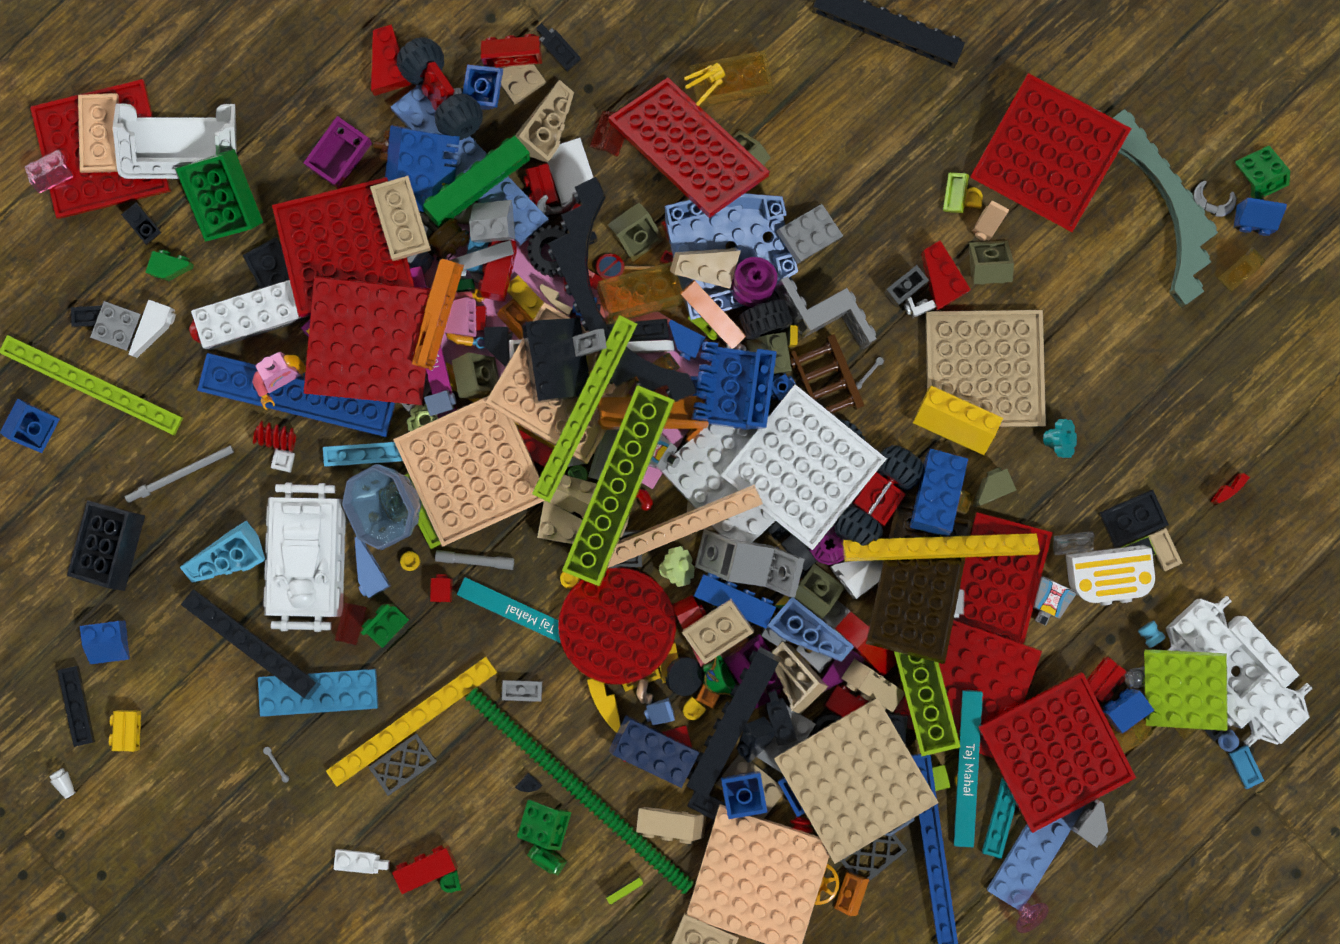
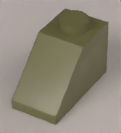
[733,130,771,166]

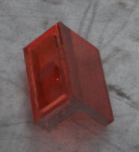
[590,111,625,157]
[335,602,367,645]

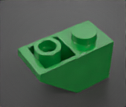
[145,249,194,281]

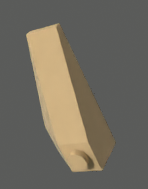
[515,80,574,162]

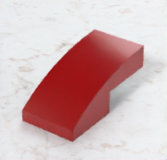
[1211,473,1250,504]

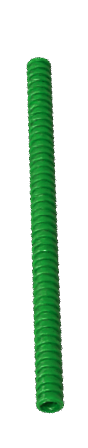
[465,687,694,895]

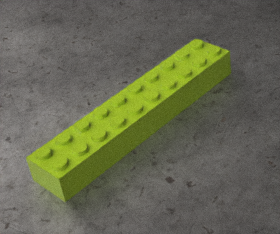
[562,385,675,586]

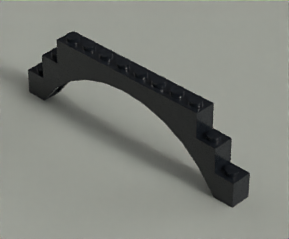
[548,177,698,402]

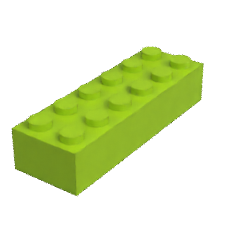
[894,651,960,756]

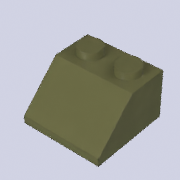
[607,203,664,261]
[969,241,1014,285]
[746,332,792,375]
[452,352,499,399]
[973,467,1016,507]
[788,564,845,620]

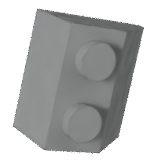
[469,200,515,243]
[1071,799,1108,848]

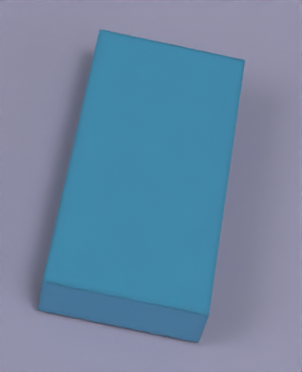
[1228,745,1264,789]

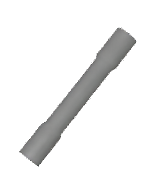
[435,550,514,570]

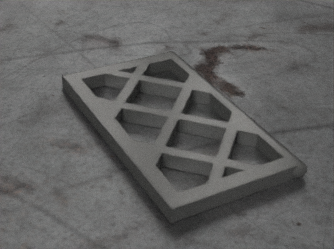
[368,733,437,796]
[840,834,907,881]

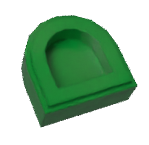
[440,870,462,893]

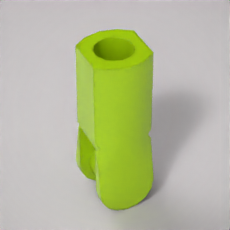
[688,317,717,340]

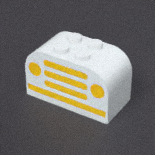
[1066,545,1155,605]

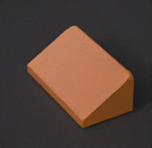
[497,299,533,340]
[834,871,869,916]

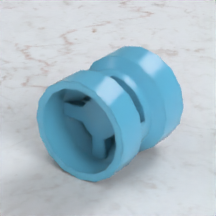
[1138,621,1166,648]

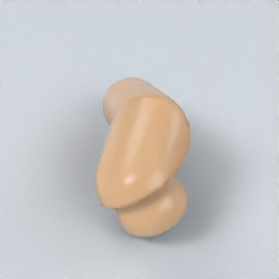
[636,678,653,704]

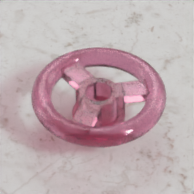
[1016,903,1049,933]

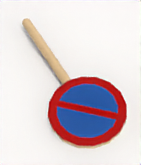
[596,253,661,280]

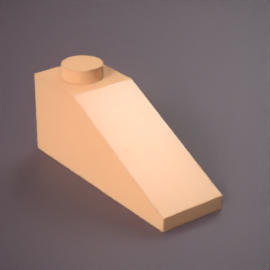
[972,201,1009,241]

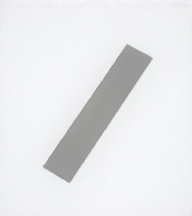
[437,240,514,270]

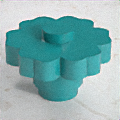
[1043,419,1077,458]

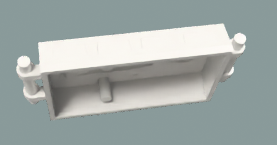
[264,483,346,632]

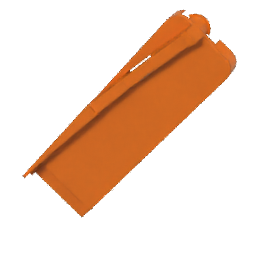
[412,259,464,370]
[598,396,709,430]

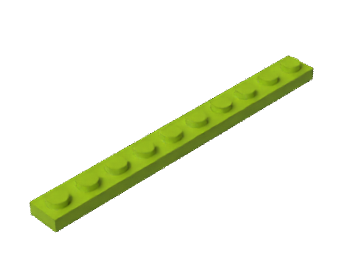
[532,315,637,503]
[0,335,183,435]

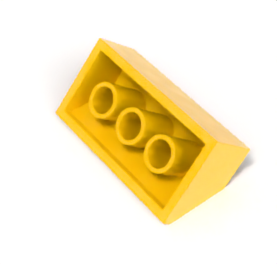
[913,386,1003,455]

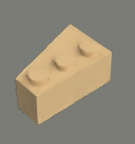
[670,248,740,289]
[772,642,828,714]

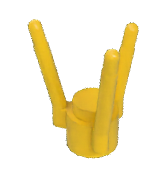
[684,63,725,106]

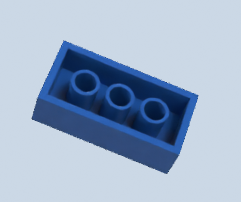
[910,449,968,537]
[694,573,776,629]

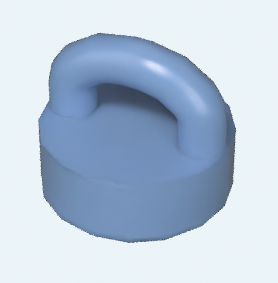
[1218,730,1239,752]

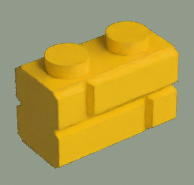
[109,710,141,752]

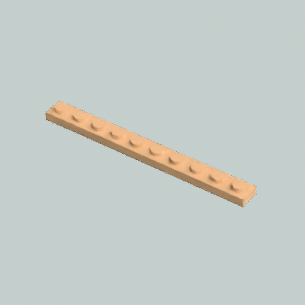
[608,484,763,568]

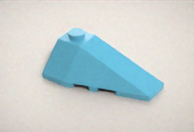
[180,521,265,582]

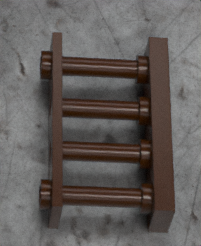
[790,334,865,414]

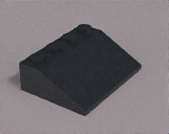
[522,318,589,404]
[67,500,145,591]

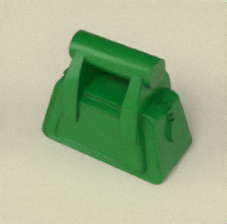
[527,844,567,876]

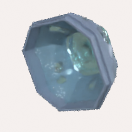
[342,464,421,550]

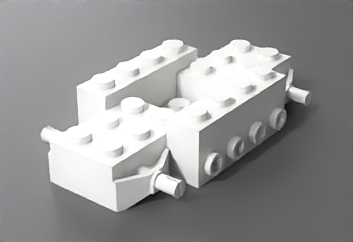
[1166,596,1312,747]

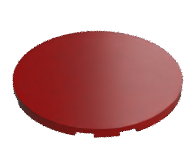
[558,567,676,685]

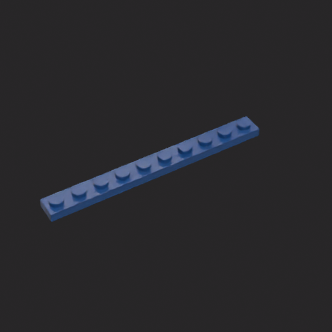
[911,753,958,944]

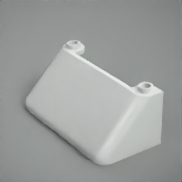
[113,104,237,179]

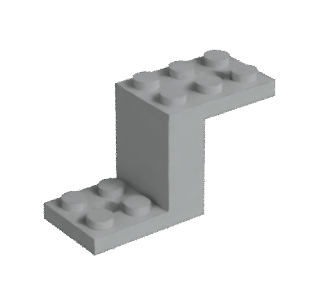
[774,276,876,350]
[695,529,805,597]

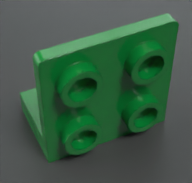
[1236,146,1290,199]
[361,604,410,648]
[517,800,572,850]

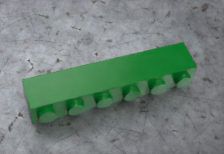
[423,135,530,229]

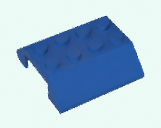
[385,125,460,212]
[692,342,777,430]

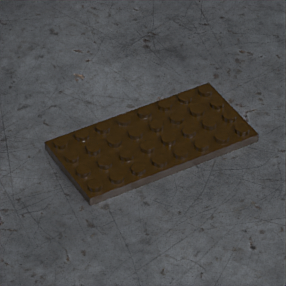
[866,502,973,664]

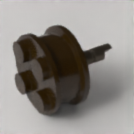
[420,213,470,262]

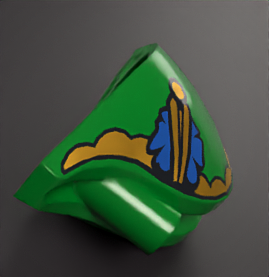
[703,655,736,697]

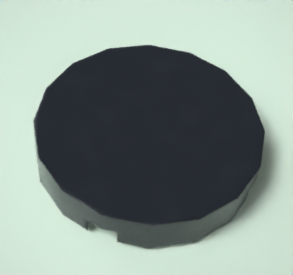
[665,657,703,696]

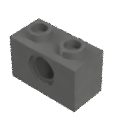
[884,265,929,307]

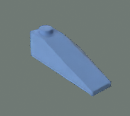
[767,597,854,662]

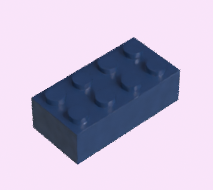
[608,715,699,788]

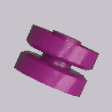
[731,257,777,307]

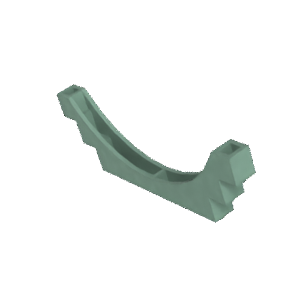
[1094,107,1218,307]

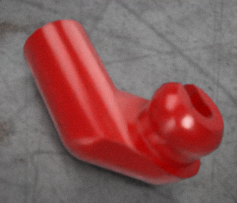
[636,489,653,511]

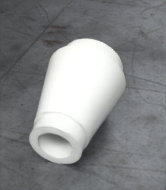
[49,768,76,799]

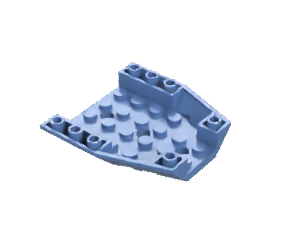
[665,193,798,320]

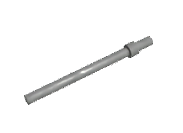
[125,445,234,503]

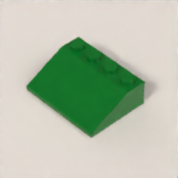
[176,149,263,242]

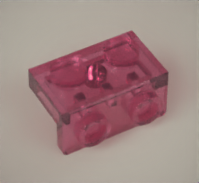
[24,149,73,193]

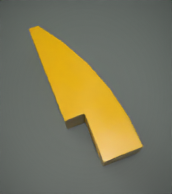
[587,679,621,733]

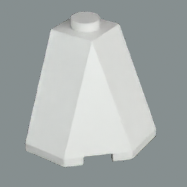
[830,560,883,599]

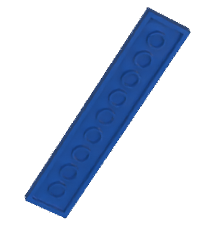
[197,353,395,437]

